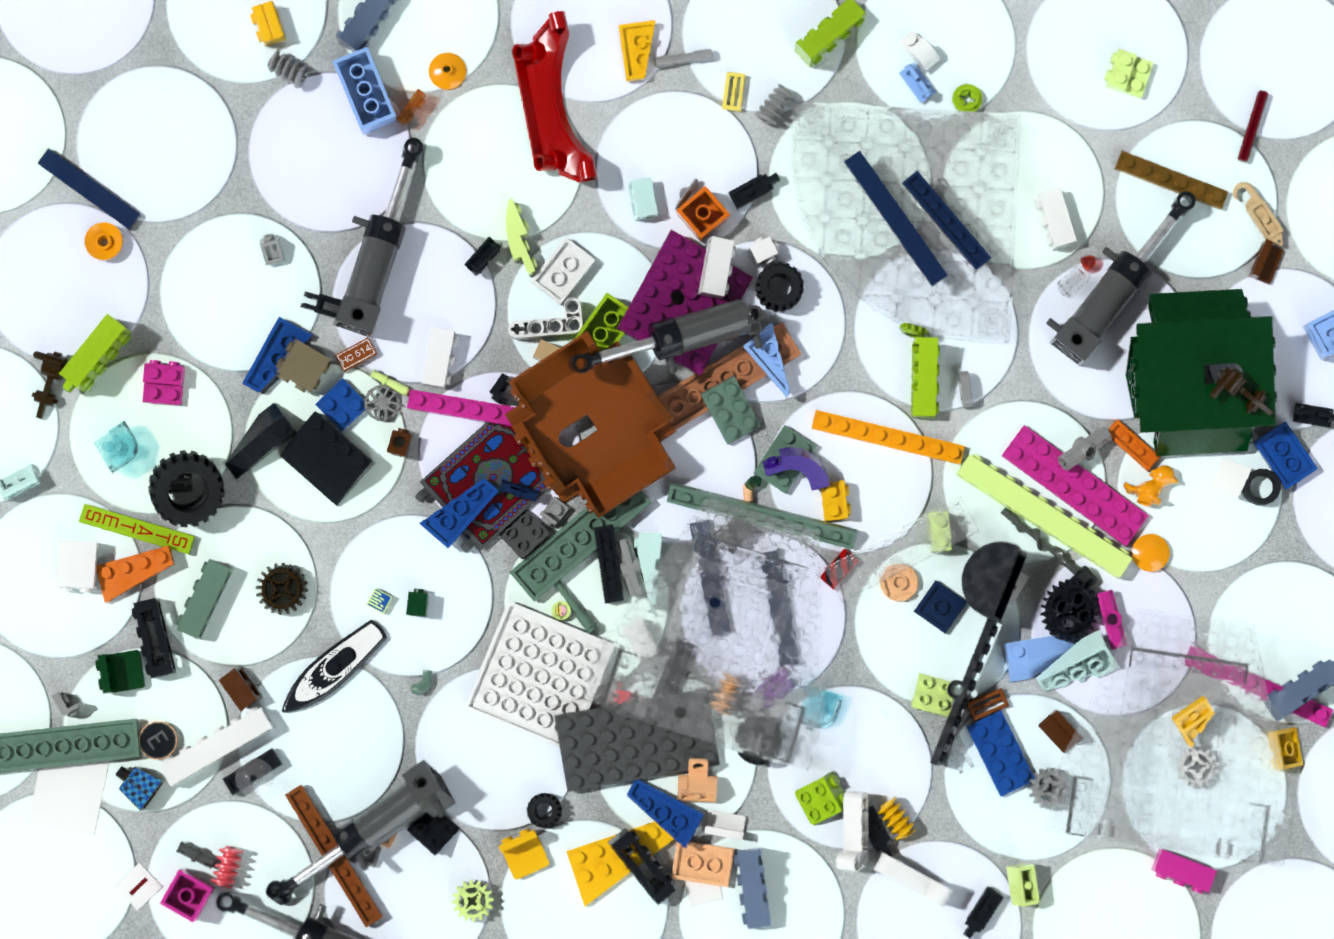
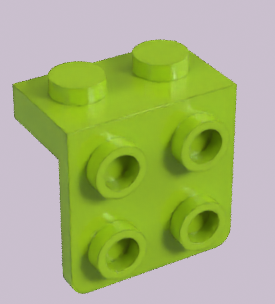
[795,771,845,825]

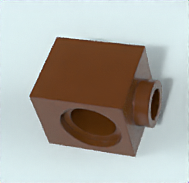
[387,428,413,459]

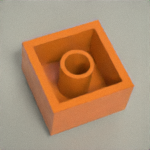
[676,186,730,243]

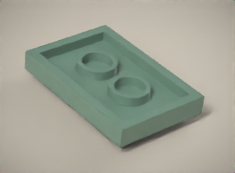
[700,376,761,445]
[753,425,817,494]

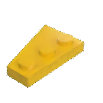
[618,20,656,82]

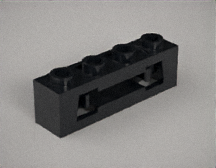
[132,598,177,679]
[607,828,676,905]

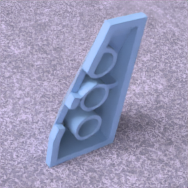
[1003,636,1080,682]

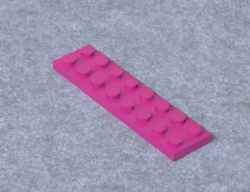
[1001,425,1149,547]

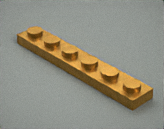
[1114,151,1229,210]

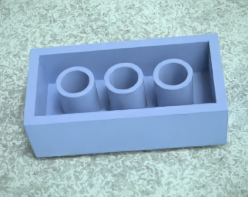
[332,47,398,135]

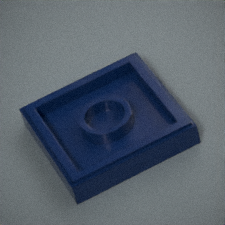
[913,580,967,634]

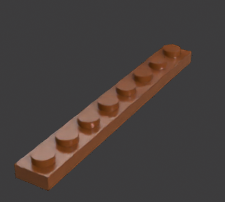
[285,784,383,927]

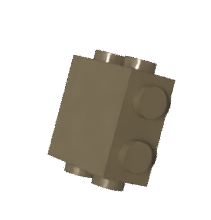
[275,339,331,393]

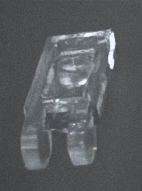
[933,719,974,774]

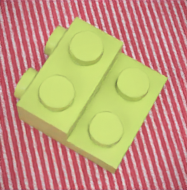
[1104,49,1154,99]

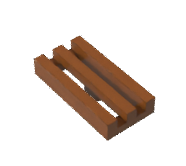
[967,688,1009,721]

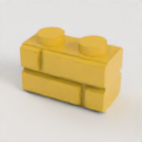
[250,1,287,47]

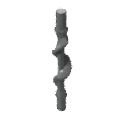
[1001,507,1079,575]

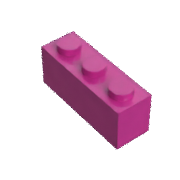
[1151,849,1217,894]

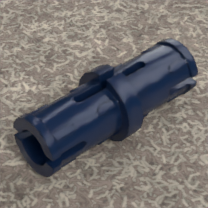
[499,479,539,502]

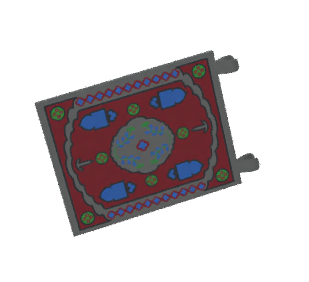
[415,423,548,553]

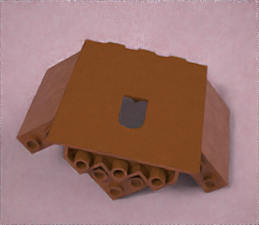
[505,331,677,518]

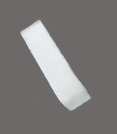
[508,297,583,340]
[836,791,868,871]
[873,852,953,908]

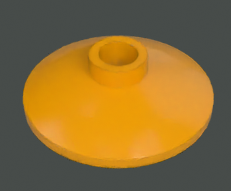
[429,52,466,90]
[84,222,123,260]

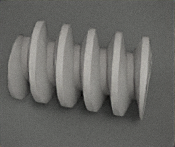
[267,49,310,89]
[755,83,795,125]

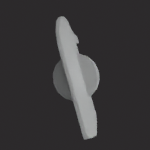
[675,178,698,210]

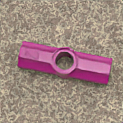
[1096,590,1128,650]

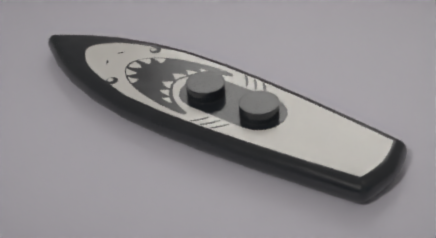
[282,620,387,713]

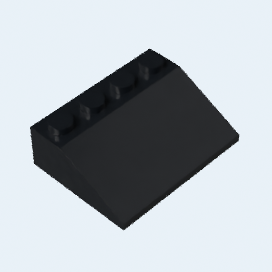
[279,411,375,506]

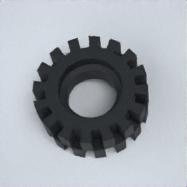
[527,793,562,828]

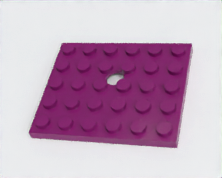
[617,229,753,376]

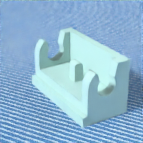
[627,177,658,221]
[0,464,41,500]

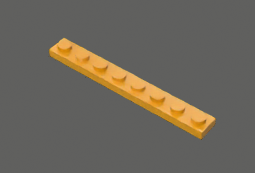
[811,410,965,465]

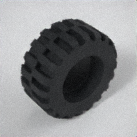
[148,450,225,528]

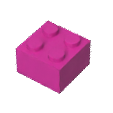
[159,868,216,923]

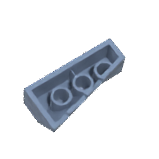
[336,0,398,52]
[1264,659,1334,722]
[734,847,771,929]

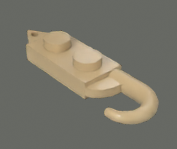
[1233,182,1284,247]

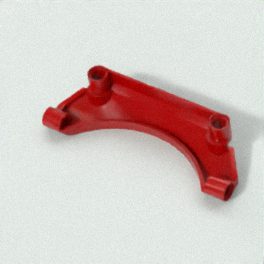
[512,11,598,183]

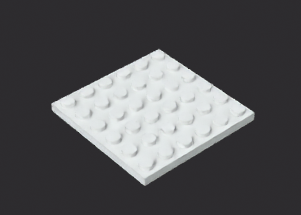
[464,601,615,748]

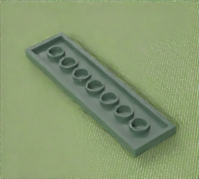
[509,491,652,602]
[0,718,141,773]

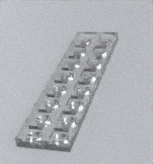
[825,496,980,602]

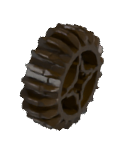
[256,563,308,615]

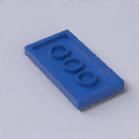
[966,710,1035,797]

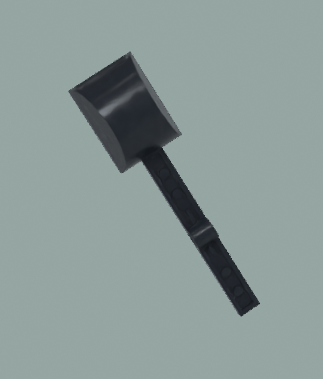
[930,541,1027,766]

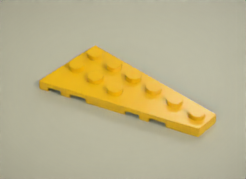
[566,821,674,907]

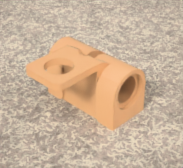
[677,759,717,803]

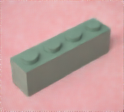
[176,559,233,639]

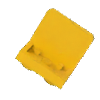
[498,828,549,880]

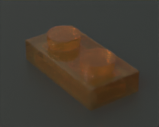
[396,89,426,127]

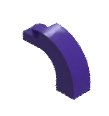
[763,447,830,491]

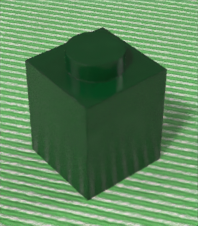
[406,589,429,617]

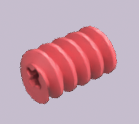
[211,845,244,889]

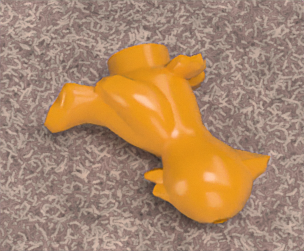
[1123,465,1178,507]

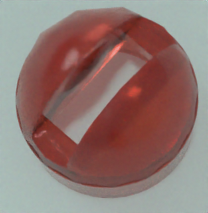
[1080,256,1096,271]

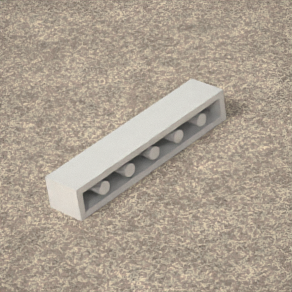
[159,706,275,787]

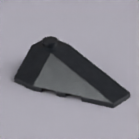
[225,403,297,480]

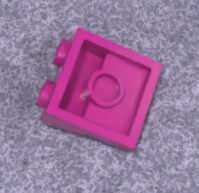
[142,360,185,406]

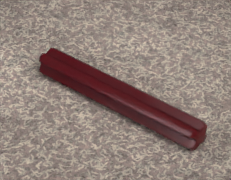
[1237,90,1268,163]

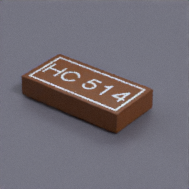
[335,337,378,373]

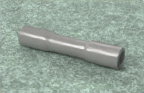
[655,48,713,68]

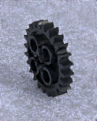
[1040,579,1100,642]

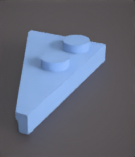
[743,323,790,398]

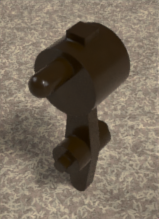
[31,351,68,419]
[1210,367,1273,416]

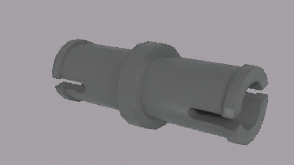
[176,841,216,869]

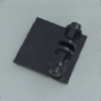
[406,813,460,856]

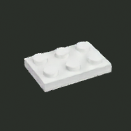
[530,237,596,306]

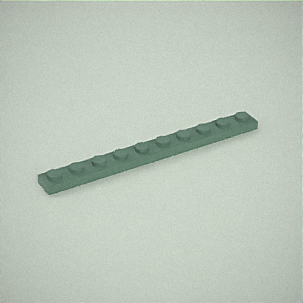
[667,482,858,550]

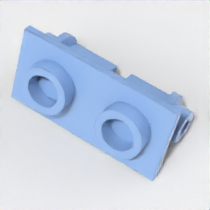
[899,62,936,103]

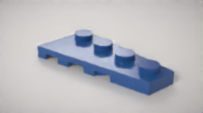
[242,317,312,393]
[419,478,499,549]
[627,780,704,849]

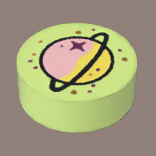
[551,601,571,621]

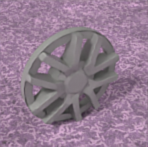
[364,385,400,421]

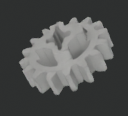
[1027,767,1070,810]

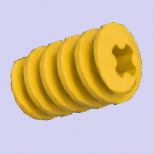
[878,796,917,841]

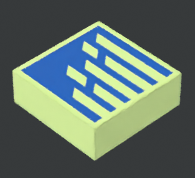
[366,588,393,614]

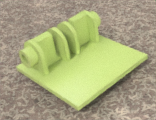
[911,673,956,717]

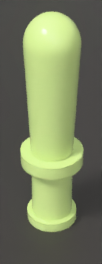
[370,369,410,396]

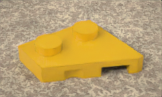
[1171,696,1214,748]

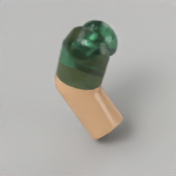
[743,476,762,502]

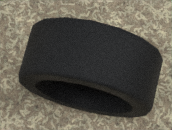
[1242,469,1281,506]

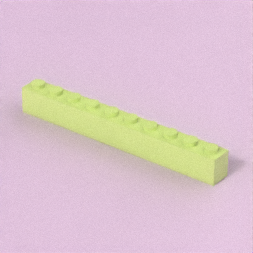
[956,454,1133,579]

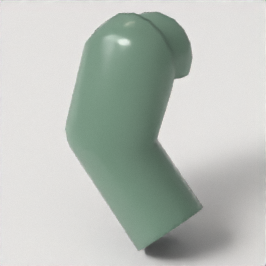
[411,670,432,696]

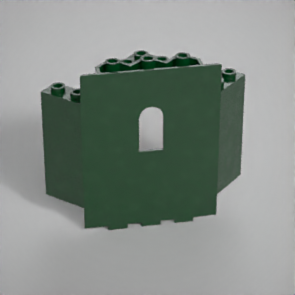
[1125,289,1277,456]

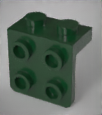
[95,650,145,694]

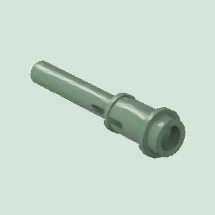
[554,580,598,634]

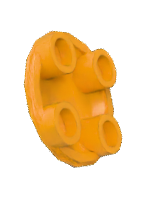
[1131,534,1170,572]

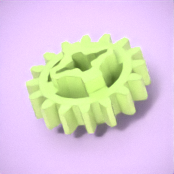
[451,879,494,922]

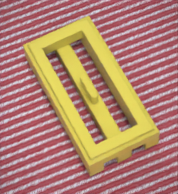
[722,72,746,112]

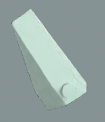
[634,533,662,612]

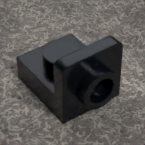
[490,373,510,404]

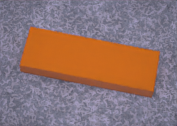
[1108,419,1160,472]

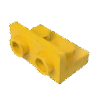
[821,480,851,521]

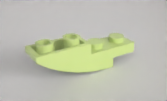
[506,199,538,277]

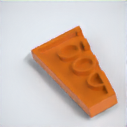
[96,546,175,603]

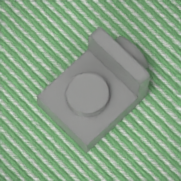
[260,234,284,265]
[540,496,570,527]
[52,692,83,717]

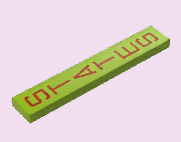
[79,504,195,555]

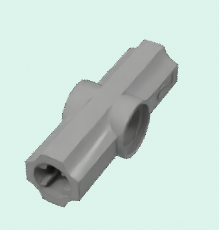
[1058,427,1112,471]
[616,538,647,598]

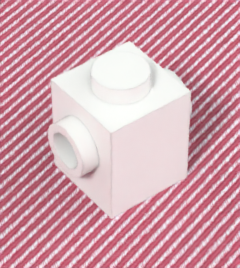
[749,236,780,266]

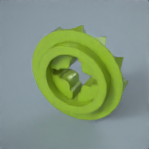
[952,84,983,114]
[899,323,930,338]

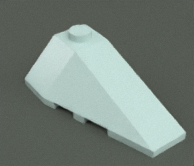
[1036,630,1120,692]

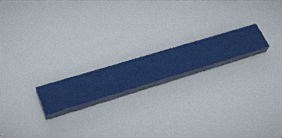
[844,151,948,287]

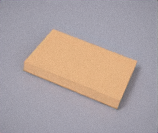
[671,842,735,888]

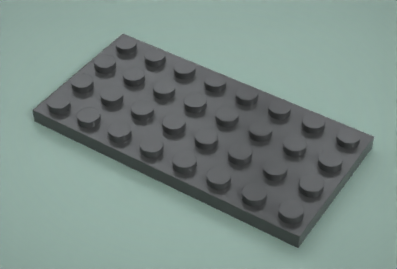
[554,688,720,792]

